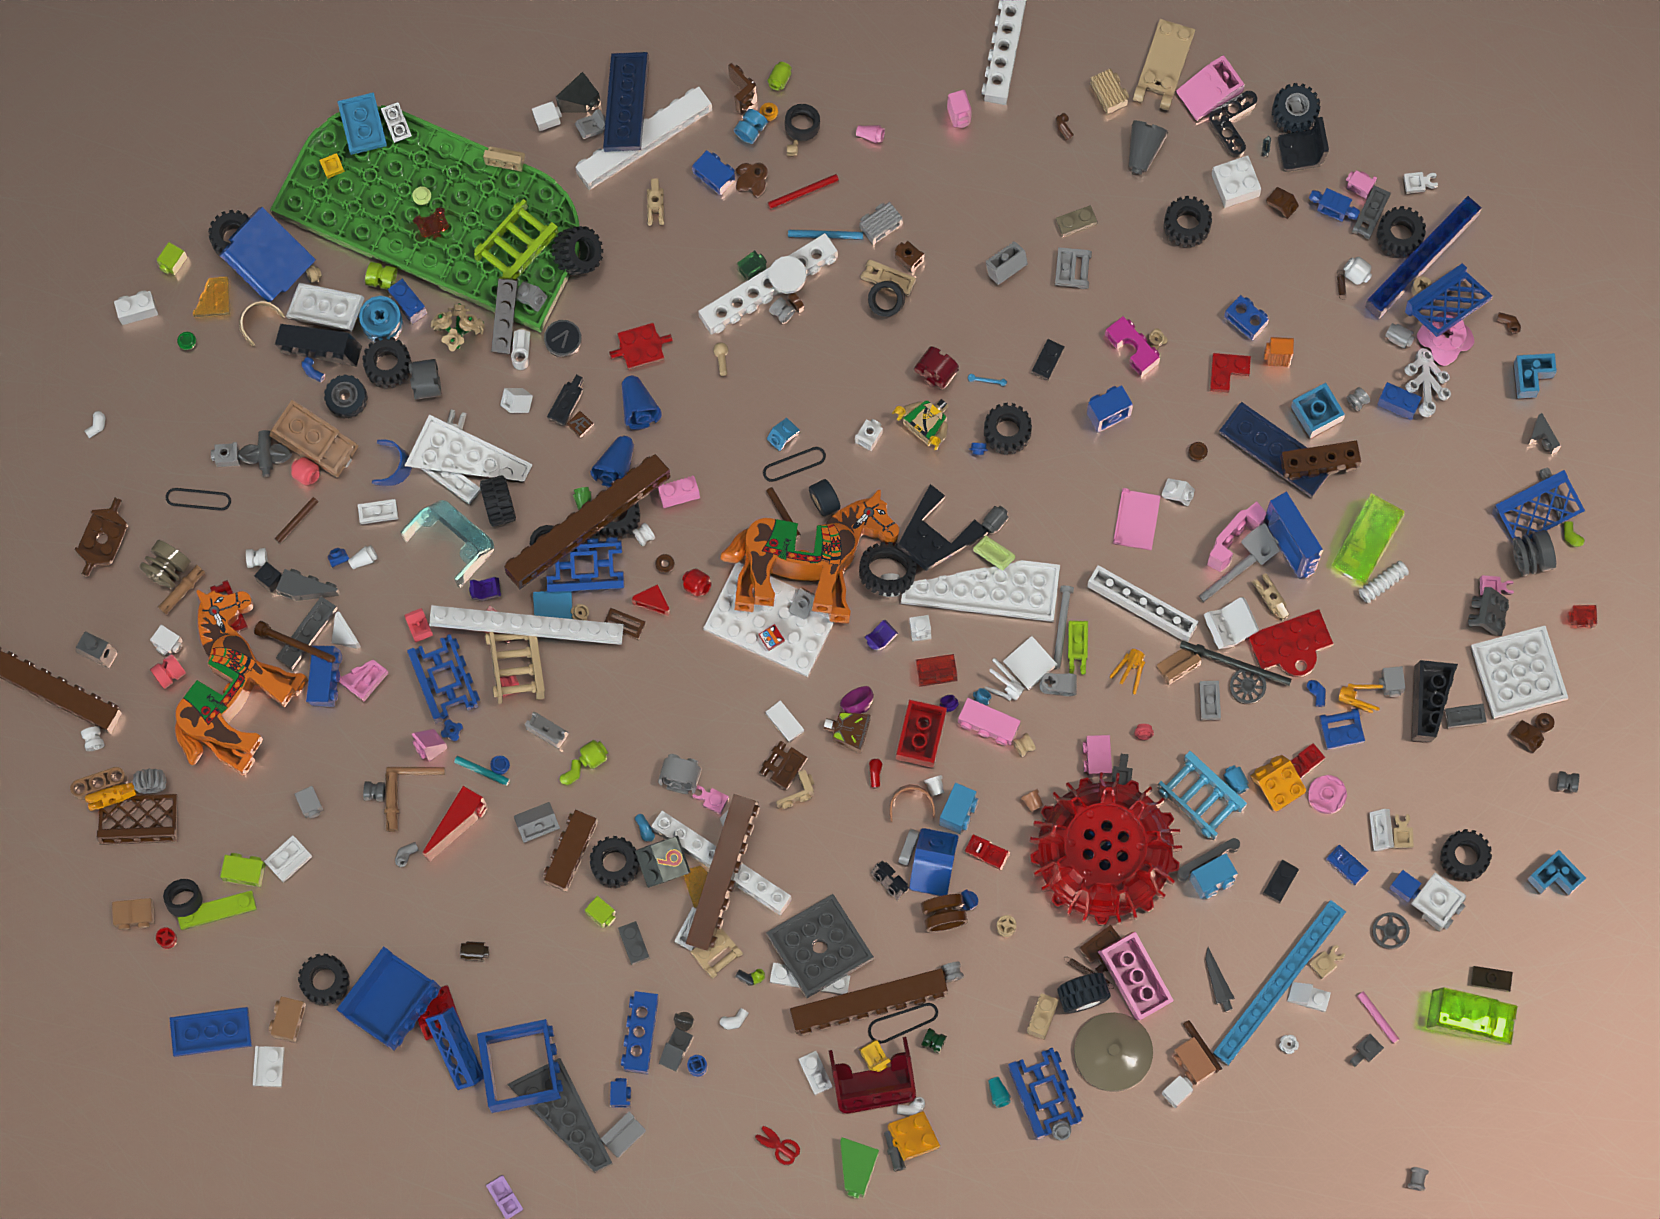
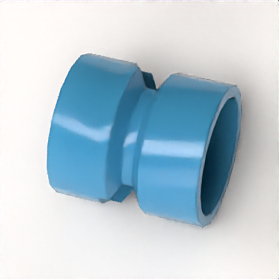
[734,108,768,144]

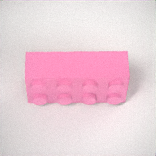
[1098,932,1174,1020]

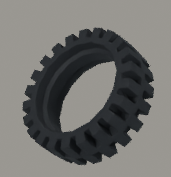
[859,542,917,596]

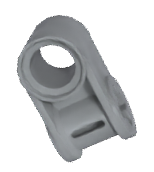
[1039,673,1077,696]

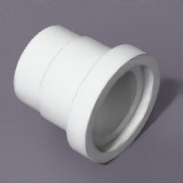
[924,775,945,797]

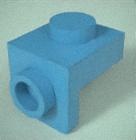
[767,418,800,451]

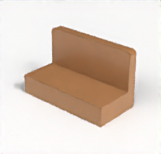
[1157,649,1202,684]

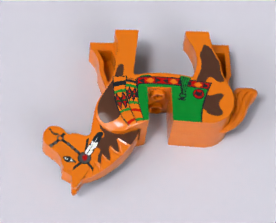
[720,490,899,624]
[175,590,308,776]

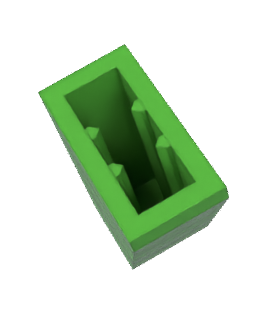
[840,1137,879,1199]

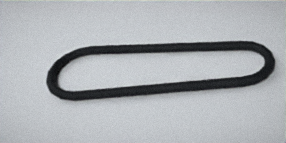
[868,1003,938,1044]

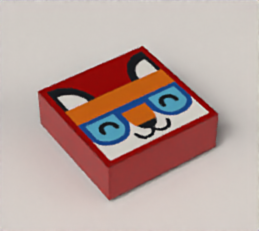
[758,624,785,651]

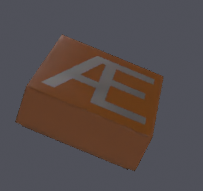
[567,411,594,438]

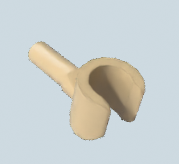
[787,139,799,156]

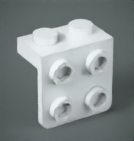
[1204,597,1259,649]

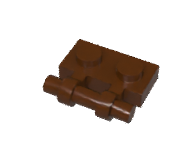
[759,741,808,790]
[1079,925,1121,973]

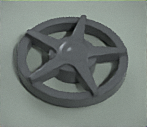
[1373,912,1410,949]

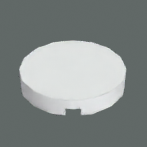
[769,256,806,294]

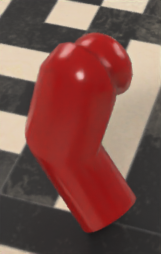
[869,759,883,787]

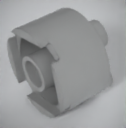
[658,754,702,794]

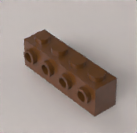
[1280,440,1361,480]

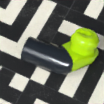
[735,969,765,986]

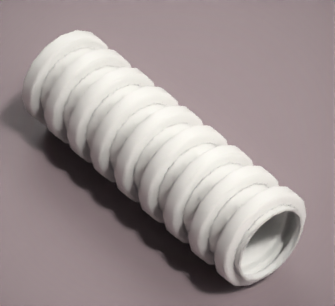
[1359,561,1409,603]

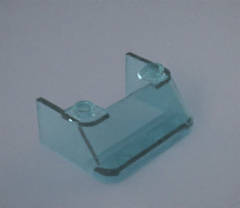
[401,500,495,588]

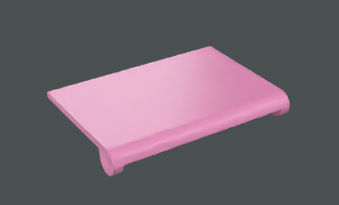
[1113,488,1161,550]

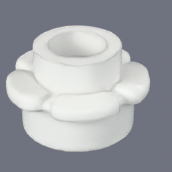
[1279,1035,1299,1054]

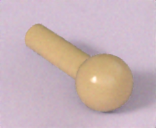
[713,342,728,376]

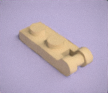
[860,260,916,297]

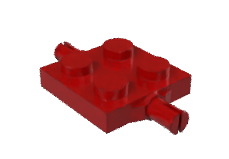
[609,323,673,370]

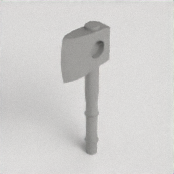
[1199,523,1280,602]

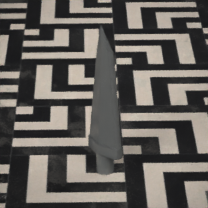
[1205,947,1235,1012]

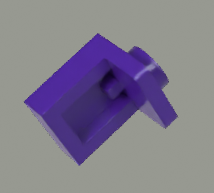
[469,577,501,602]
[865,620,898,651]

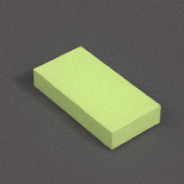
[973,536,1015,571]

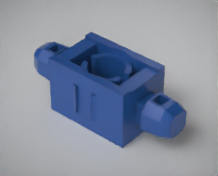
[1309,188,1360,222]

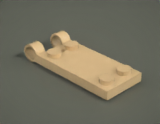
[1133,19,1196,111]

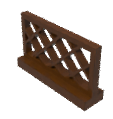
[97,794,178,845]

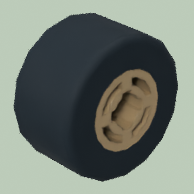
[809,479,841,517]

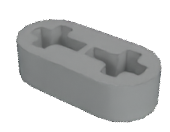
[898,828,920,866]

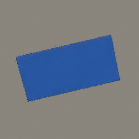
[170,1007,252,1057]

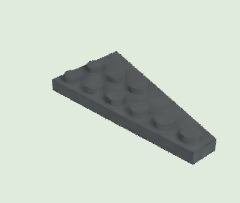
[507,1058,613,1173]

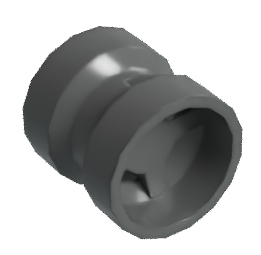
[1557,771,1580,793]
[363,781,385,802]

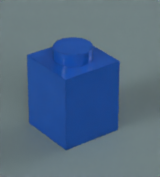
[1389,870,1422,902]

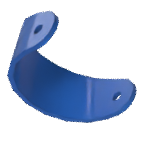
[372,439,412,486]

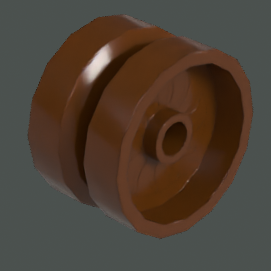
[921,894,968,932]

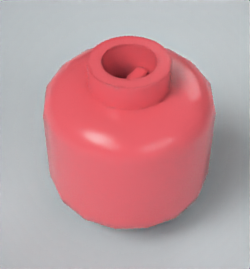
[291,457,320,485]

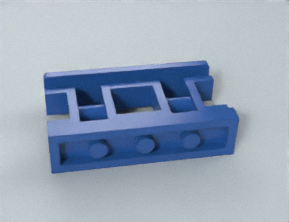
[547,537,625,592]
[407,634,480,724]
[1008,1047,1084,1140]

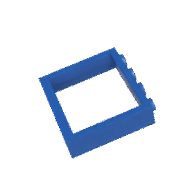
[1264,491,1323,579]
[477,1019,563,1113]

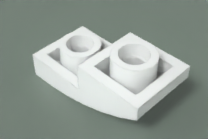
[381,102,412,143]

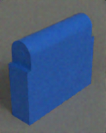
[219,207,316,302]

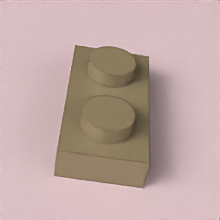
[1056,205,1098,237]

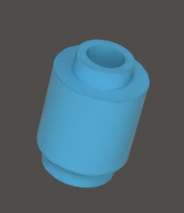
[1223,765,1249,795]

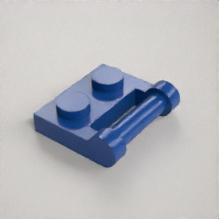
[1319,708,1365,750]

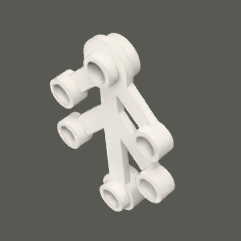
[1404,348,1451,417]

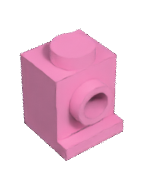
[1346,170,1377,199]

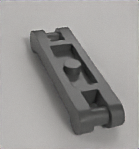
[1177,838,1240,882]

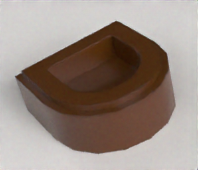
[787,293,804,313]

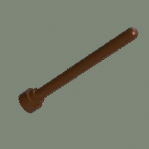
[254,621,335,663]

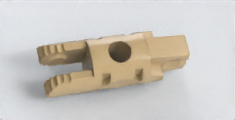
[647,178,664,225]
[1252,573,1289,620]

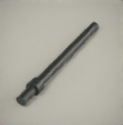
[1180,640,1292,686]

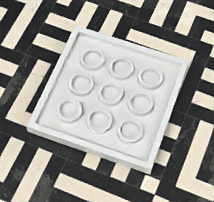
[1471,626,1568,719]

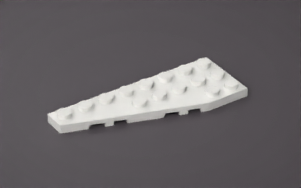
[901,560,1060,622]

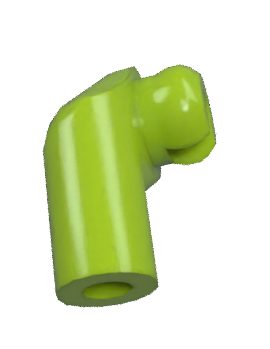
[1564,521,1585,547]

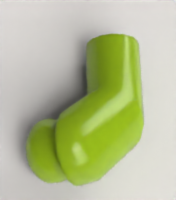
[560,760,581,785]

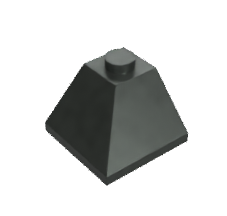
[556,72,600,113]

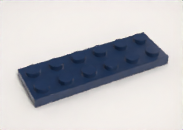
[603,52,649,152]
[1219,402,1330,498]

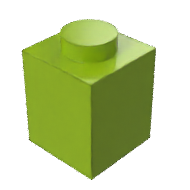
[157,242,187,275]
[585,895,616,928]

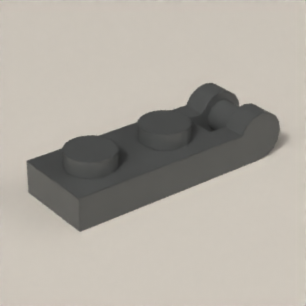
[1352,185,1391,240]

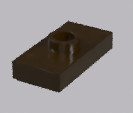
[1471,966,1513,992]

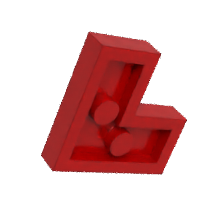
[1210,353,1251,393]

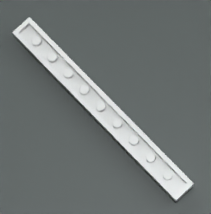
[429,605,624,645]

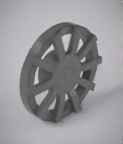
[1230,669,1266,704]

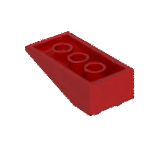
[423,786,487,861]

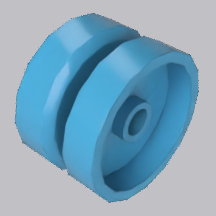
[359,296,403,342]

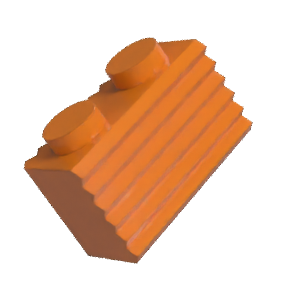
[1264,337,1294,367]

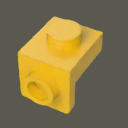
[859,1039,891,1072]

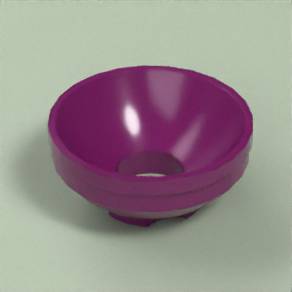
[840,686,874,714]

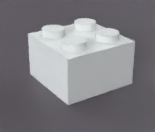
[1212,156,1261,208]

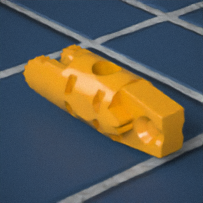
[85,783,136,811]

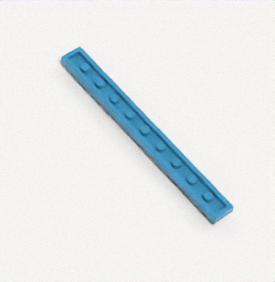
[1213,900,1346,1066]

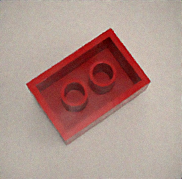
[896,699,947,768]

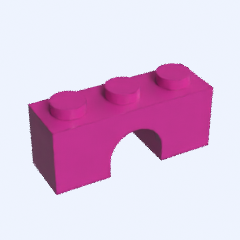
[1105,316,1160,377]

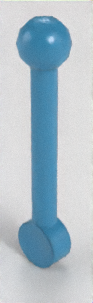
[968,374,1007,386]

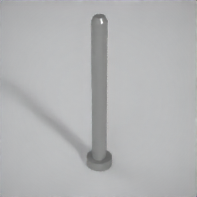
[1054,585,1074,670]

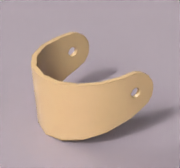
[239,301,285,346]

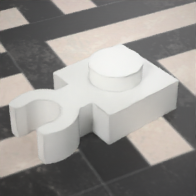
[1403,172,1438,194]

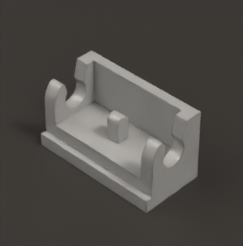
[525,712,569,749]

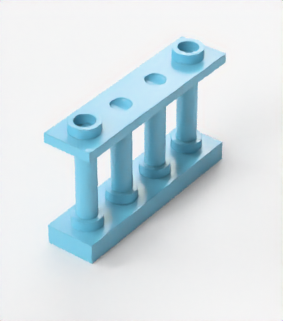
[1157,751,1247,840]

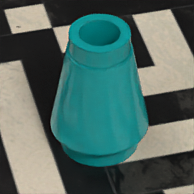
[988,1077,1011,1108]

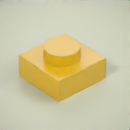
[320,153,345,179]

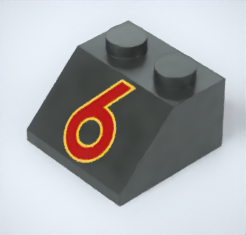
[635,836,691,888]

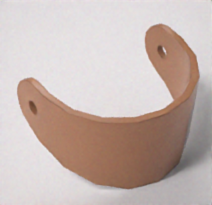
[890,784,935,822]

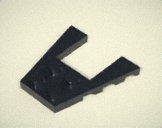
[897,484,989,571]

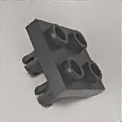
[1468,587,1509,636]

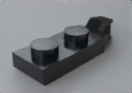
[547,374,584,426]

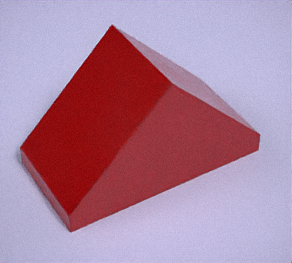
[632,584,670,616]

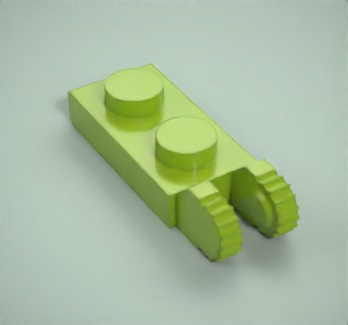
[1068,621,1088,674]

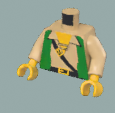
[892,399,948,450]

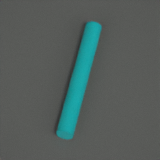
[454,756,510,786]

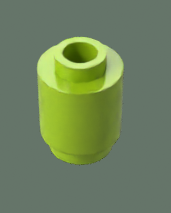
[767,62,792,90]

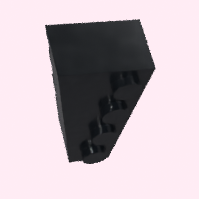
[1412,660,1458,742]

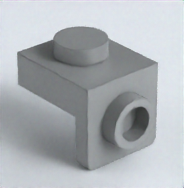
[575,109,606,139]
[516,282,547,312]

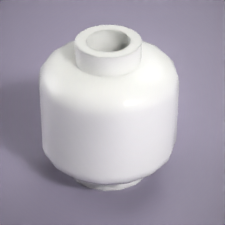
[1343,257,1372,285]

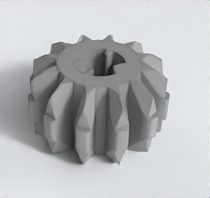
[133,768,166,794]

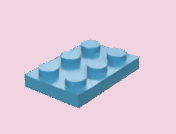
[337,92,387,155]

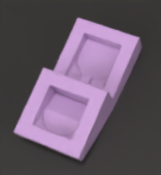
[486,1175,523,1219]

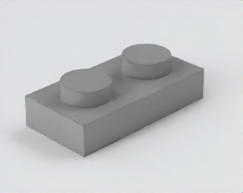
[1199,681,1221,720]

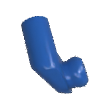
[301,357,325,382]
[1307,680,1326,707]

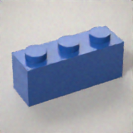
[306,646,342,707]

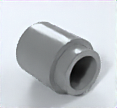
[1385,323,1415,349]

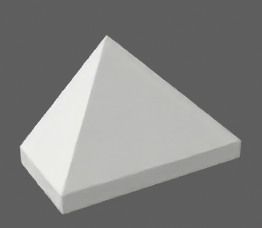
[331,611,361,649]

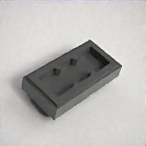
[1444,704,1487,729]

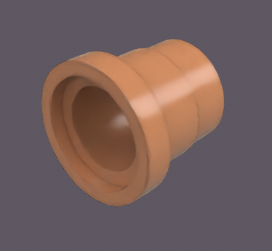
[1021,789,1043,812]

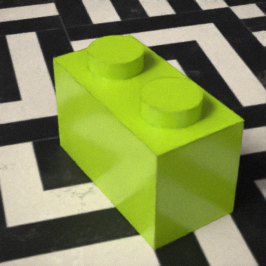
[220,853,266,887]

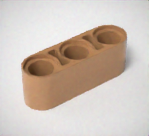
[70,767,128,800]

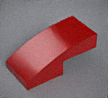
[1291,743,1326,779]
[965,834,1010,870]

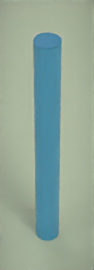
[788,230,863,239]

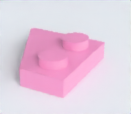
[339,660,389,701]

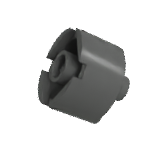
[409,359,441,400]

